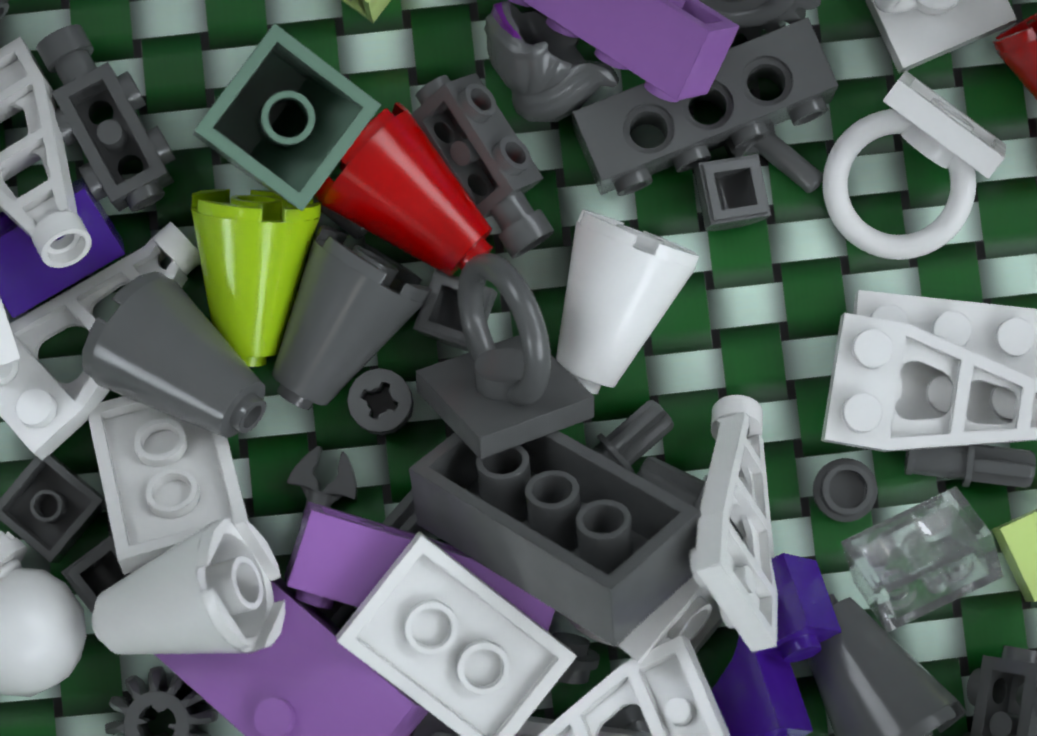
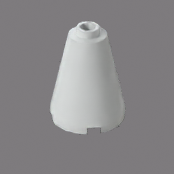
[556,209,699,394]
[92,518,285,655]

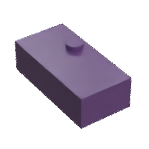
[154,578,429,736]

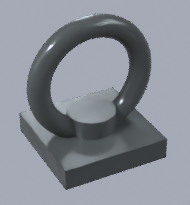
[416,253,594,459]

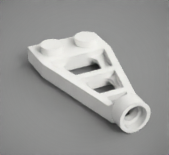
[0,37,92,268]
[0,221,201,460]
[821,312,1037,452]
[690,395,778,652]
[537,635,730,736]

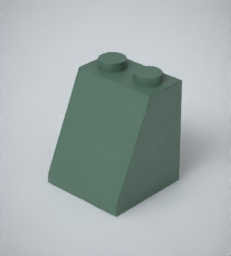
[193,23,381,211]

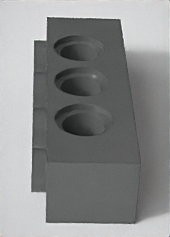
[572,17,839,196]

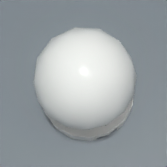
[0,531,87,697]

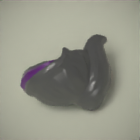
[484,1,619,122]

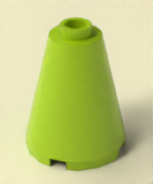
[191,189,321,367]

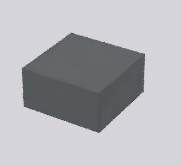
[0,453,104,563]

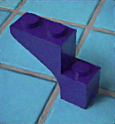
[711,553,842,736]

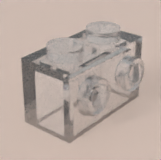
[841,486,1003,633]

